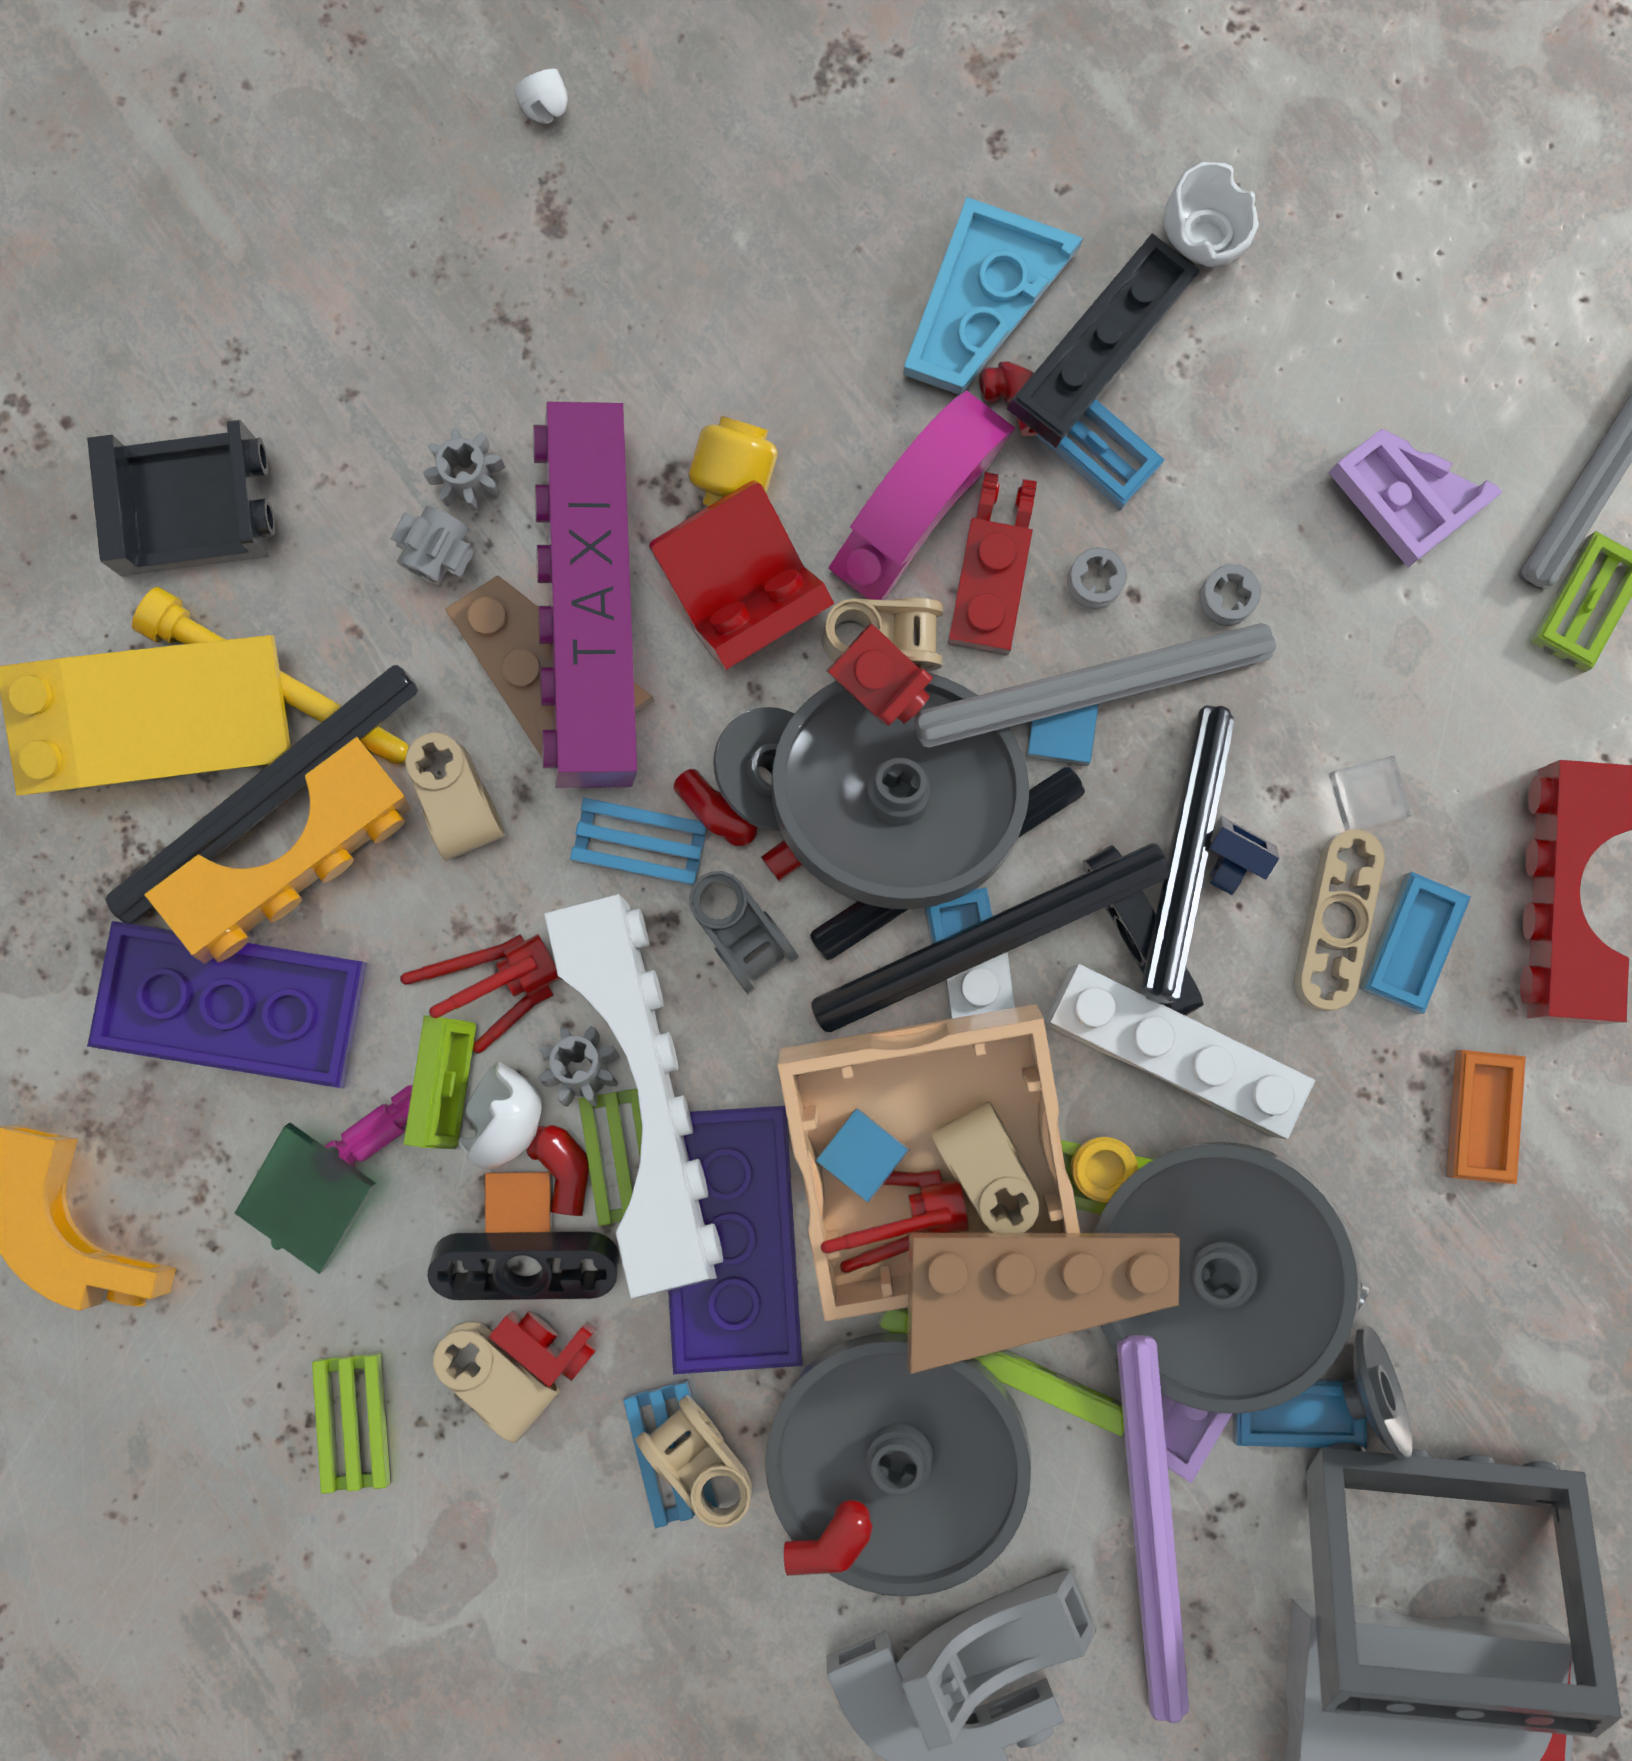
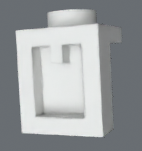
[945,952,1015,1019]

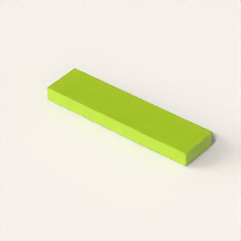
[877,1307,1124,1437]

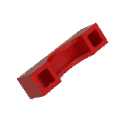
[1520,760,1632,1024]

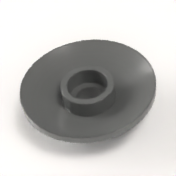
[713,707,794,831]
[1343,1326,1413,1459]

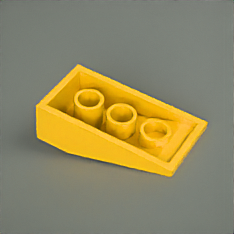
[0,635,291,796]

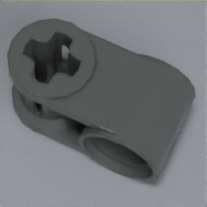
[689,871,799,995]

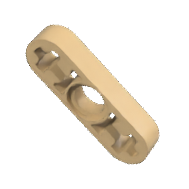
[1294,829,1385,1011]

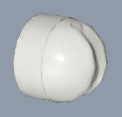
[513,69,568,124]

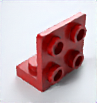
[649,480,835,670]

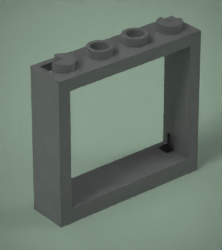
[1306,1443,1622,1737]

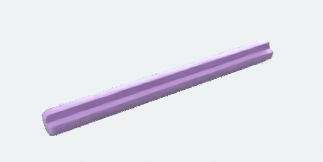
[1117,1335,1189,1723]

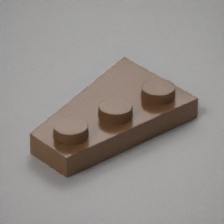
[445,575,654,757]

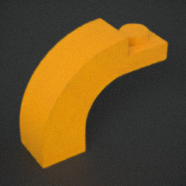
[0,1125,176,1311]

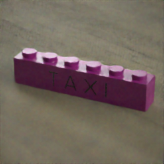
[533,401,637,788]

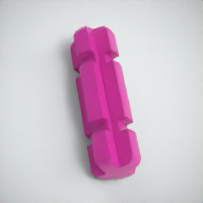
[313,1085,413,1181]

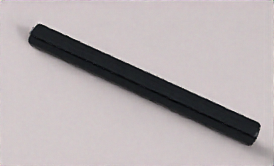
[105,665,419,924]
[811,843,1171,1032]

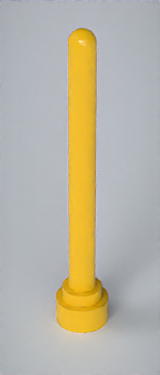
[132,586,409,764]

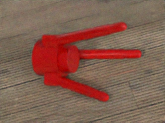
[400,934,561,1053]
[820,1169,969,1273]

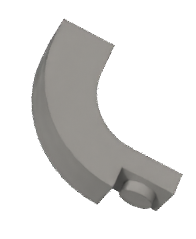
[896,1569,1096,1751]
[826,1631,1064,1761]

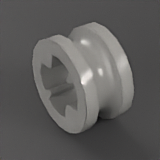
[1067,547,1127,610]
[1199,564,1261,626]

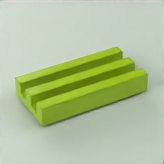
[1530,531,1632,672]
[403,1015,476,1149]
[578,1088,642,1226]
[312,1353,391,1494]

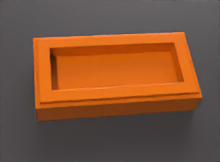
[1446,1050,1526,1185]

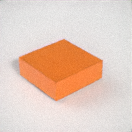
[485,1171,553,1233]

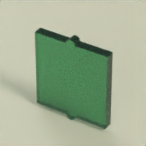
[234,1122,376,1274]

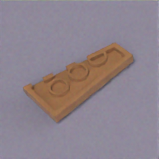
[907,1233,1180,1374]

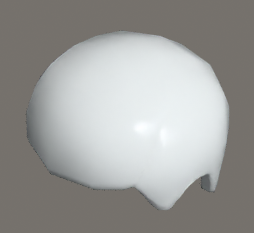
[1164,161,1259,267]
[458,1062,542,1169]

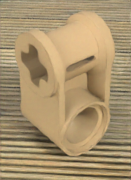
[822,598,943,671]
[405,732,505,861]
[931,1101,1039,1233]
[433,1321,560,1443]
[635,1395,752,1528]

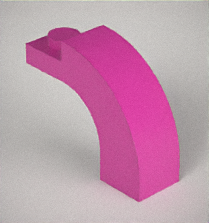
[828,390,1016,600]

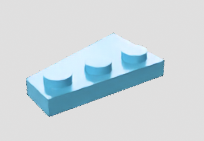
[903,197,1083,395]

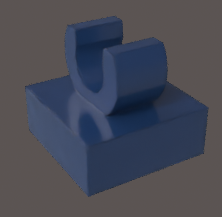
[1209,815,1279,895]

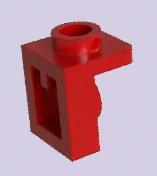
[826,624,933,726]
[489,1310,597,1388]

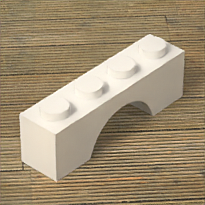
[1044,964,1316,1139]

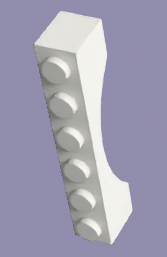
[544,894,723,1299]

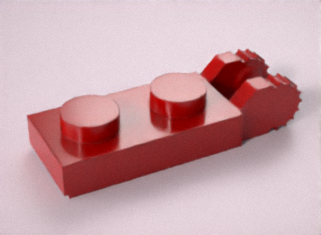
[948,472,1037,655]

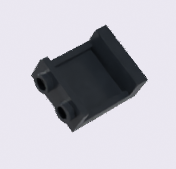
[87,420,275,576]

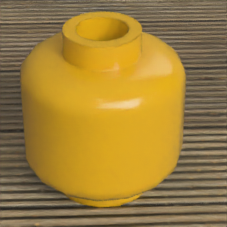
[688,416,778,506]

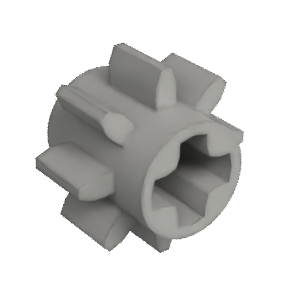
[423,428,505,511]
[391,506,474,585]
[538,1026,619,1107]

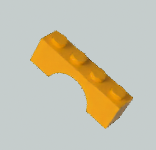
[144,737,410,964]

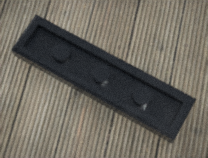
[1007,233,1200,448]

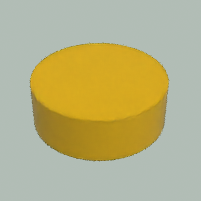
[1070,1137,1138,1203]

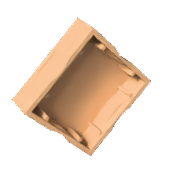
[777,1004,1080,1321]

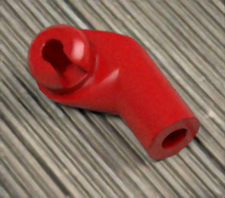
[979,361,1037,436]

